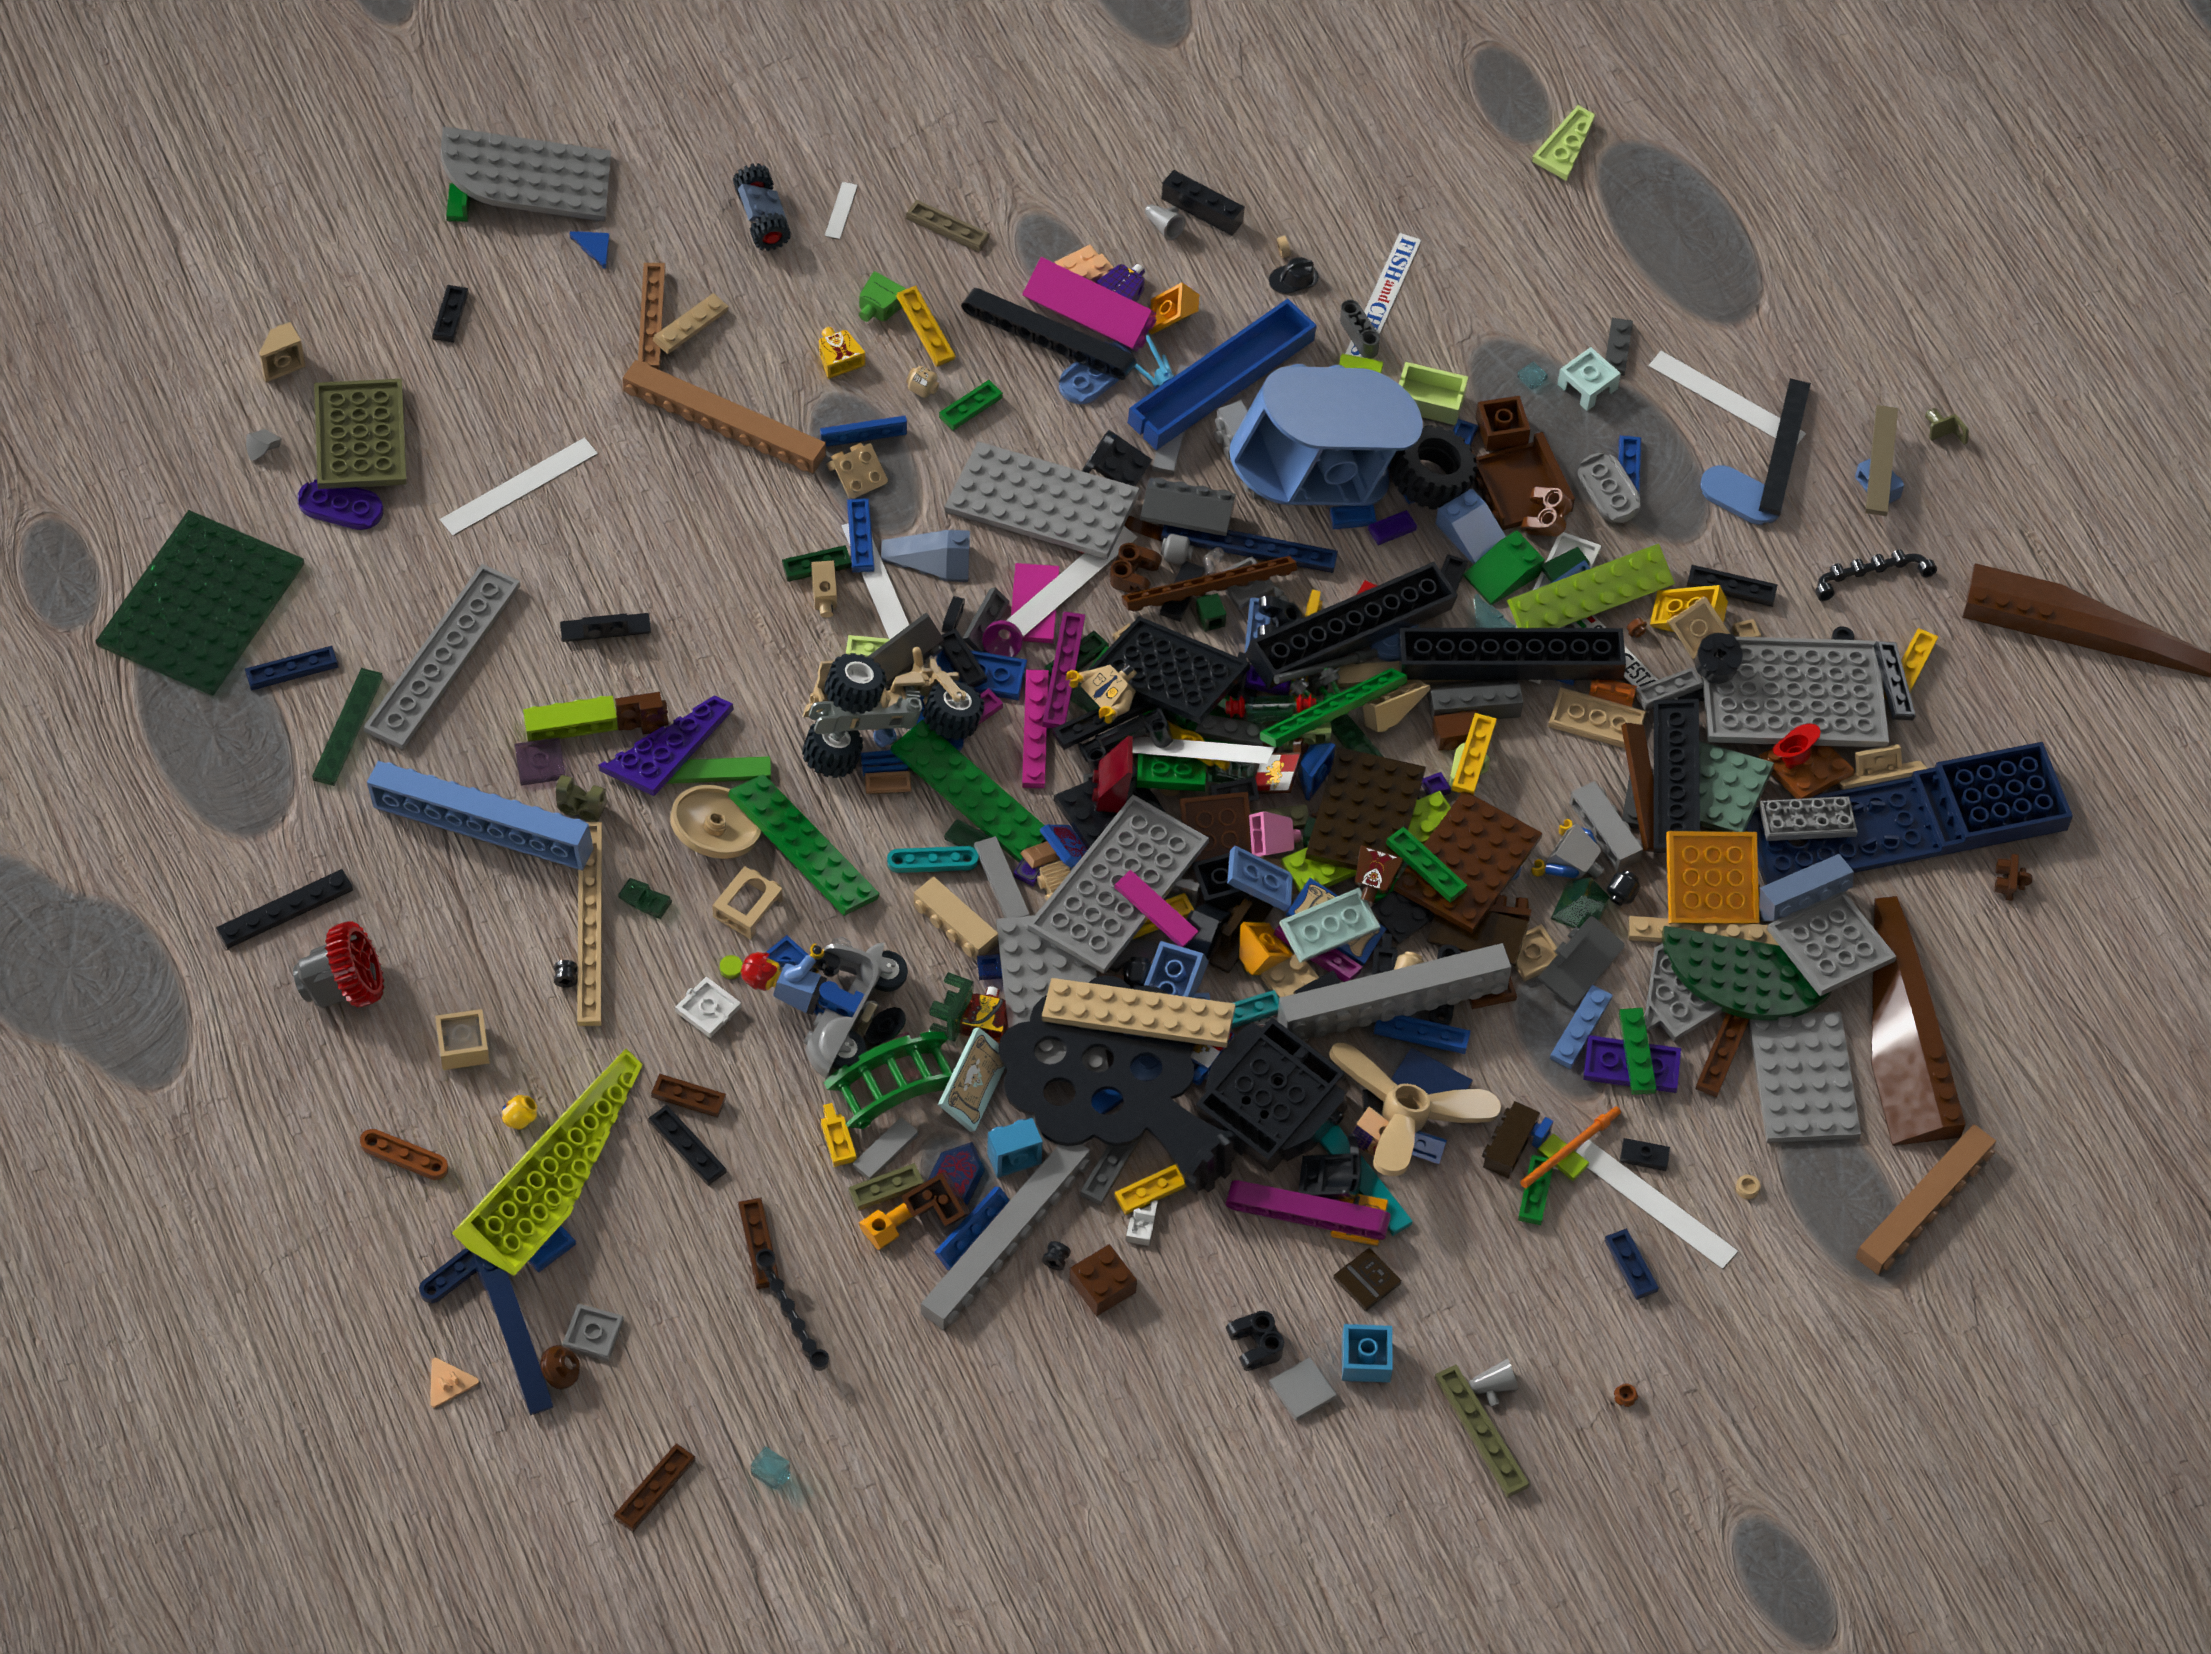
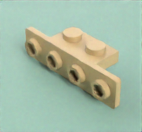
[1838,744,1927,790]

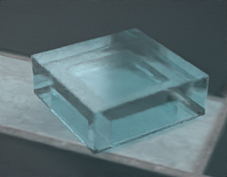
[1517,361,1548,390]

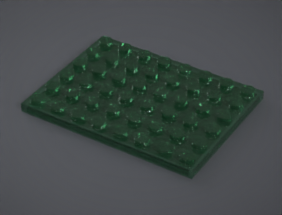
[96,510,305,696]

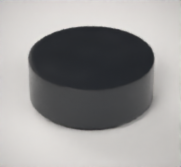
[1831,626,1854,640]

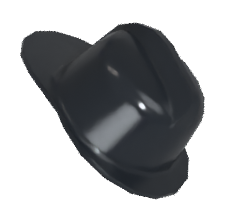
[1269,257,1319,293]

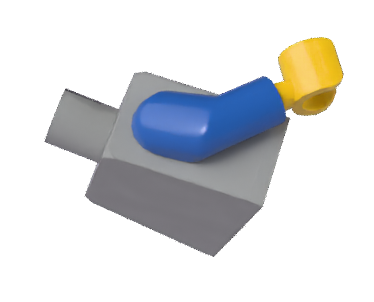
[1531,819,1604,879]

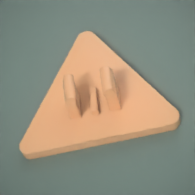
[430,1358,479,1408]

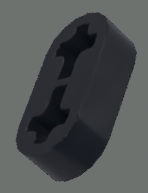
[942,596,965,633]

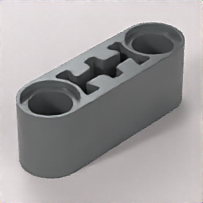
[1340,300,1380,358]

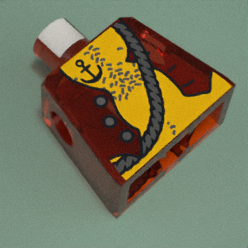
[960,986,1006,1043]

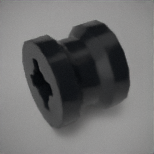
[554,960,578,988]
[1042,1241,1071,1271]

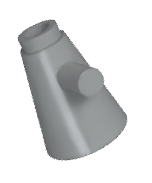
[1145,204,1186,240]
[1469,1358,1518,1407]

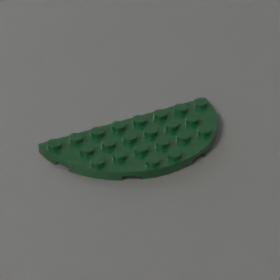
[1662,926,1833,1021]

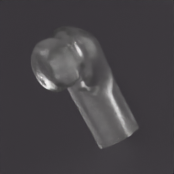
[1203,547,1224,575]

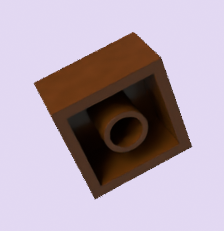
[1475,395,1531,452]
[1069,1244,1137,1317]

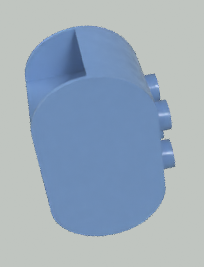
[1230,364,1423,506]

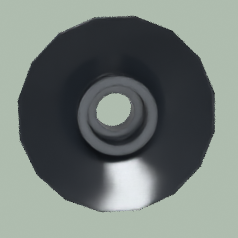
[865,1007,906,1046]

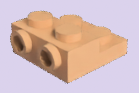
[1055,245,1114,283]

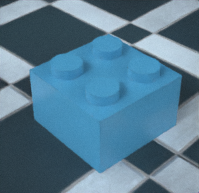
[987,1118,1043,1178]
[1342,1324,1393,1382]

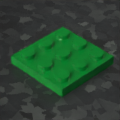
[1137,741,1207,791]

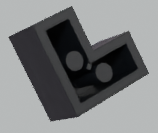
[1184,903,1231,960]

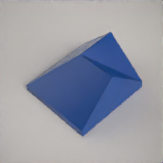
[1298,743,1335,801]

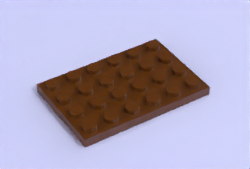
[1393,792,1542,933]

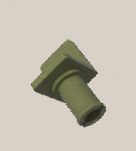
[1925,408,1969,445]

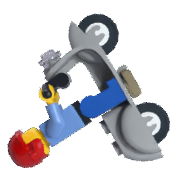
[740,937,908,1079]

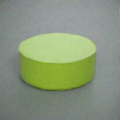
[719,955,742,979]

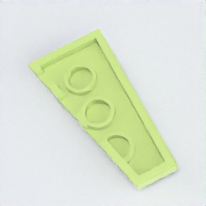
[1532,105,1595,181]

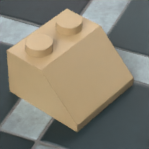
[259,322,306,382]

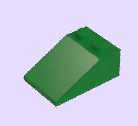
[1463,530,1545,606]

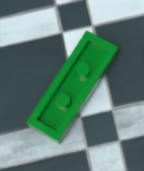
[939,380,1003,431]
[1518,1155,1553,1225]

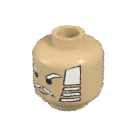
[906,366,940,398]

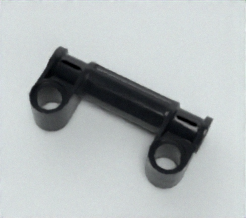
[1078,706,1173,772]

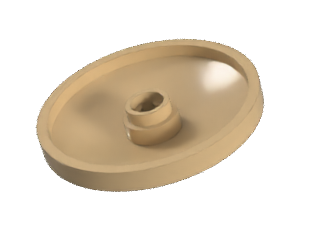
[670,785,761,859]

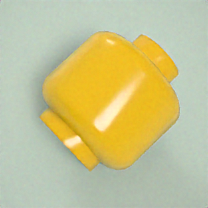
[502,1095,537,1130]

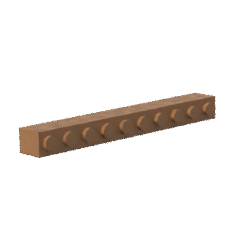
[622,360,826,474]

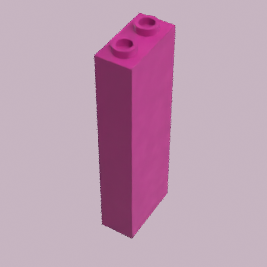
[1022,257,1156,352]

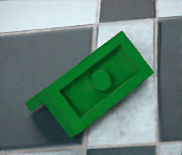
[446,183,470,222]

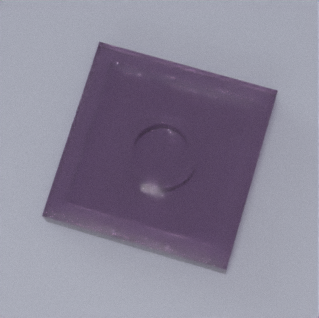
[514,737,565,786]

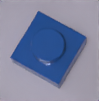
[1531,1117,1553,1149]

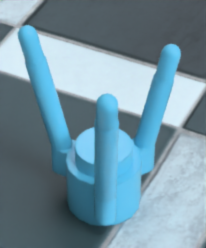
[1135,336,1174,388]

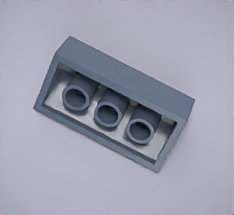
[1759,854,1854,921]

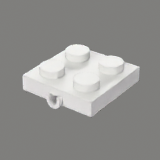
[675,977,741,1038]

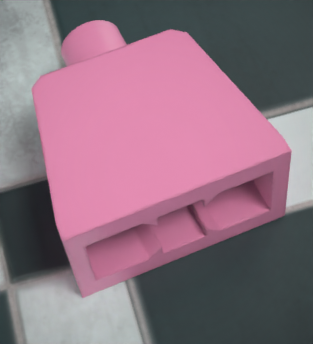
[1249,812,1301,857]

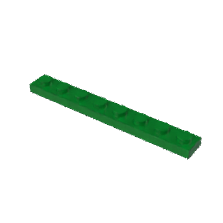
[1260,668,1407,747]

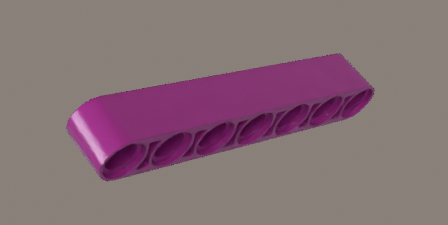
[1225,1180,1391,1240]

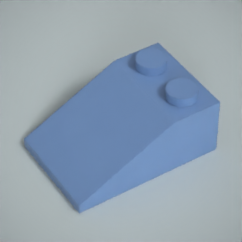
[1436,488,1506,565]
[1144,941,1208,998]

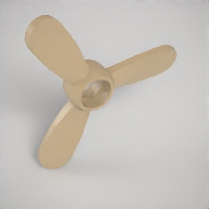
[1329,1043,1501,1176]

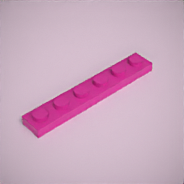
[1022,669,1048,788]

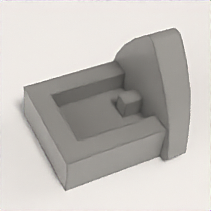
[246,429,282,461]

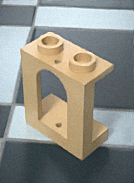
[712,866,783,939]

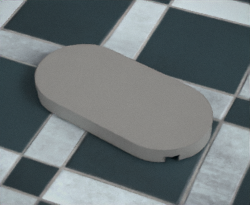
[1578,453,1641,523]

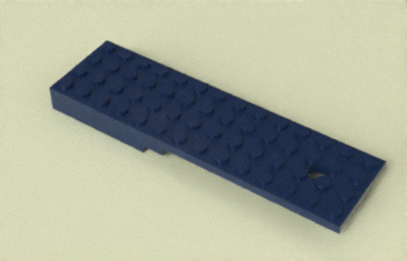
[1745,742,2073,885]

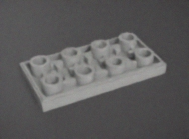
[1759,796,1857,841]

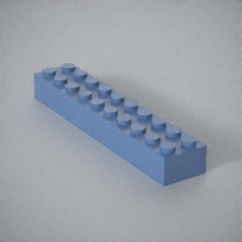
[367,761,594,871]

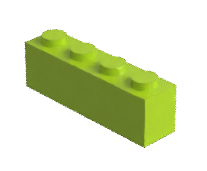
[523,695,618,744]

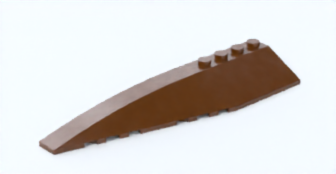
[1962,563,2211,678]
[1871,896,1966,1146]

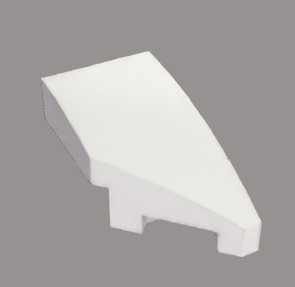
[1126,1200,1158,1246]

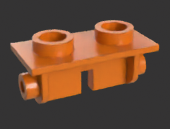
[1589,679,1637,707]

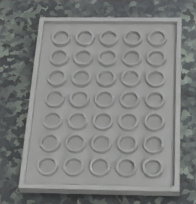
[1702,637,1889,747]

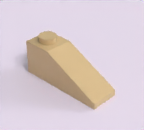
[1363,680,1430,732]

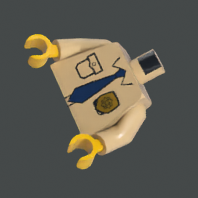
[1065,664,1137,724]

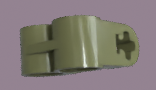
[555,775,608,822]

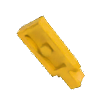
[821,1103,857,1167]

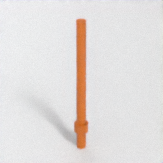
[1520,1106,1621,1188]

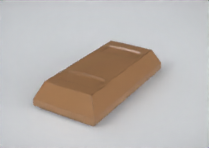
[865,771,911,794]
[1020,841,1060,869]

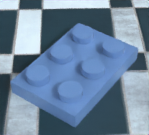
[1227,846,1293,912]

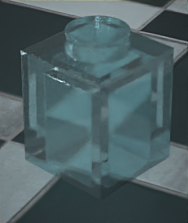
[751,1446,791,1490]

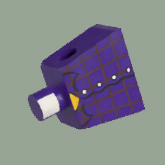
[1096,264,1145,303]

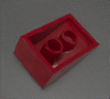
[1092,736,1133,813]

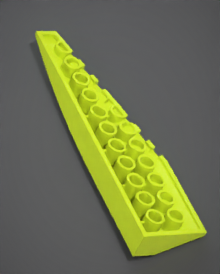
[452,1048,643,1276]

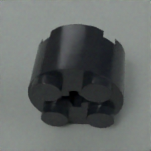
[1695,633,1743,684]

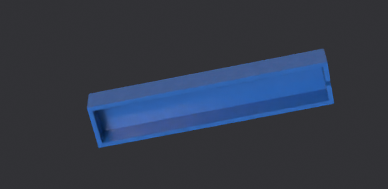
[1127,299,1317,451]

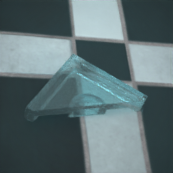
[1474,594,1516,628]

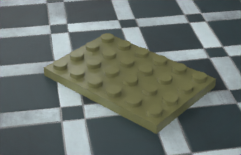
[314,378,407,489]

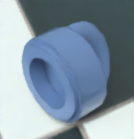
[873,728,897,747]

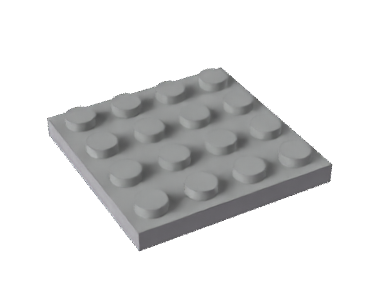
[1767,892,1896,996]

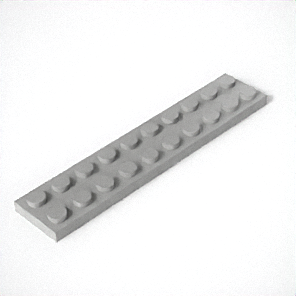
[364,564,520,750]

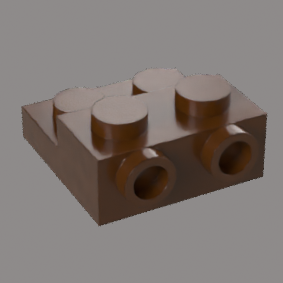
[615,692,669,735]

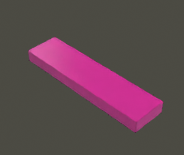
[1114,870,1198,948]

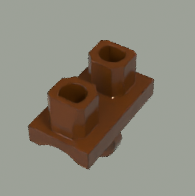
[1994,854,2033,901]
[1489,895,1532,922]

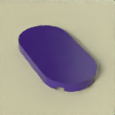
[297,479,384,530]

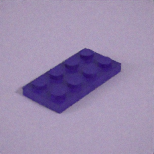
[1583,1035,1681,1093]

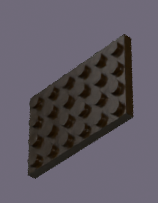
[1305,747,1426,871]

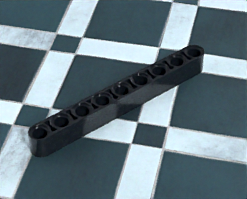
[961,288,1137,380]

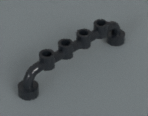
[1815,549,1937,601]
[756,1249,829,1371]

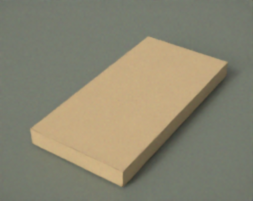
[1548,687,1647,748]

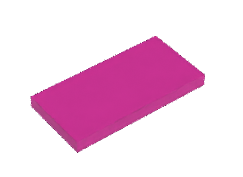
[1009,563,1059,643]

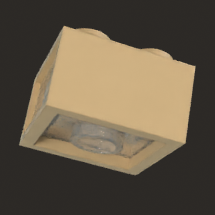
[435,1009,490,1070]

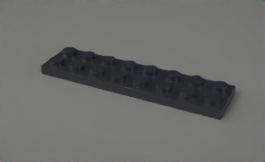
[1654,699,1700,853]

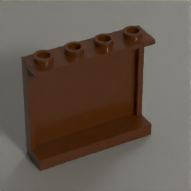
[1471,432,1575,531]

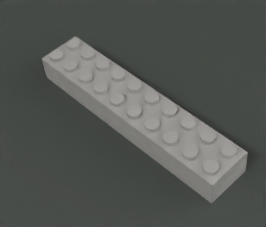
[1277,943,1511,1041]

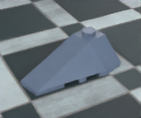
[881,530,970,582]

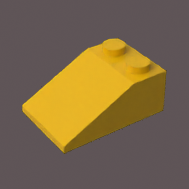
[1650,585,1728,632]

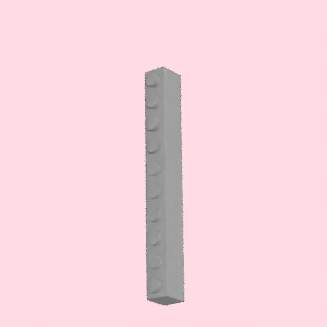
[921,1144,1091,1330]

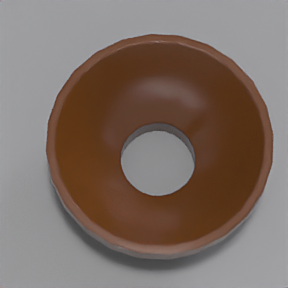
[540,1345,580,1390]

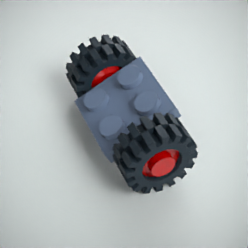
[733,164,791,251]

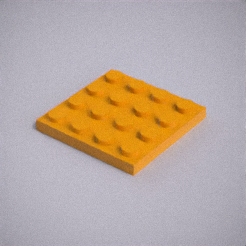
[1666,831,1759,924]

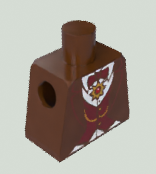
[1355,845,1404,904]

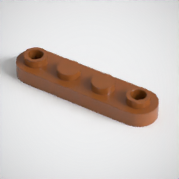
[360,1129,449,1180]

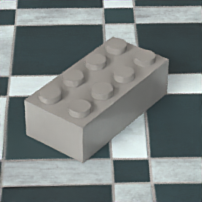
[1214,401,1261,499]

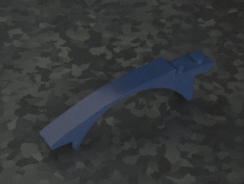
[472,1252,554,1416]

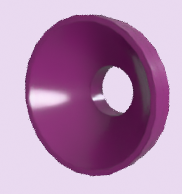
[982,620,1023,657]

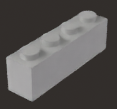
[1569,781,1643,872]

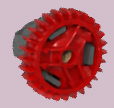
[293,921,385,1008]

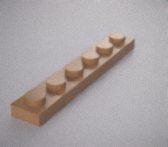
[638,263,665,370]

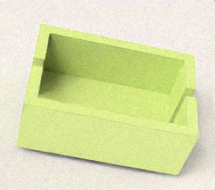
[1399,362,1468,425]

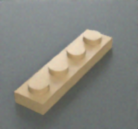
[653,293,729,354]

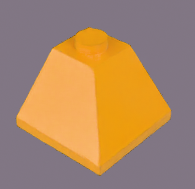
[1149,282,1200,335]
[1239,922,1293,975]

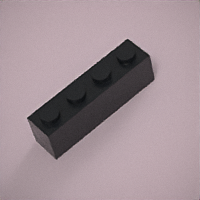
[1161,169,1245,236]

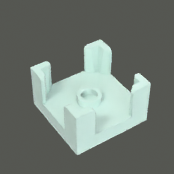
[1557,347,1621,411]

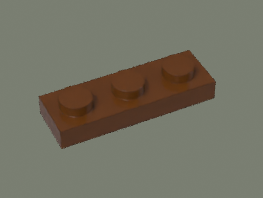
[651,1074,726,1118]

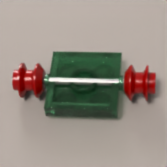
[1226,694,1317,724]

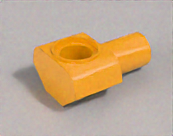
[859,1203,912,1250]

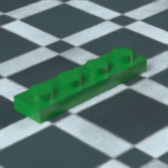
[1386,827,1468,902]
[1619,1008,1656,1095]

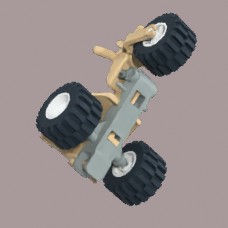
[802,647,984,778]

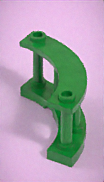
[823,1032,953,1129]

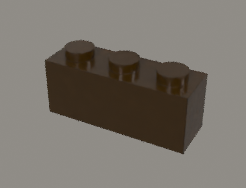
[1482,1101,1540,1179]

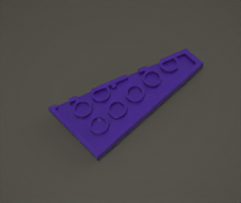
[598,695,734,796]

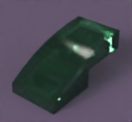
[618,878,672,919]

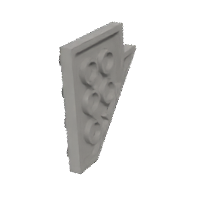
[1644,943,1724,1041]

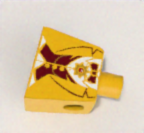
[819,327,865,379]

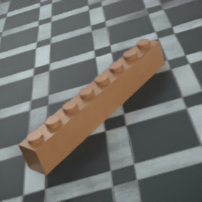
[1856,1124,1996,1275]

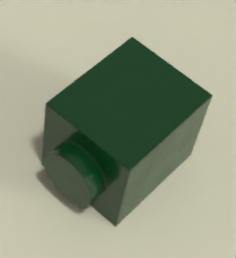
[1196,593,1227,632]

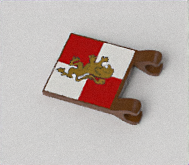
[1255,737,1309,794]

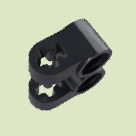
[1257,596,1302,637]
[1225,1311,1284,1371]

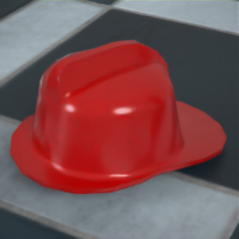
[1773,723,1821,769]

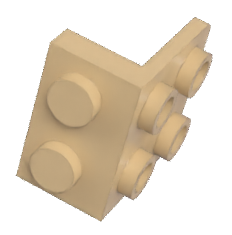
[826,443,888,499]

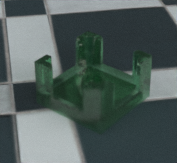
[929,972,974,1042]

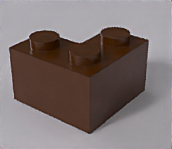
[901,1172,971,1226]

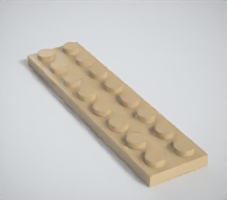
[1042,978,1236,1048]

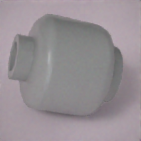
[1160,534,1194,565]

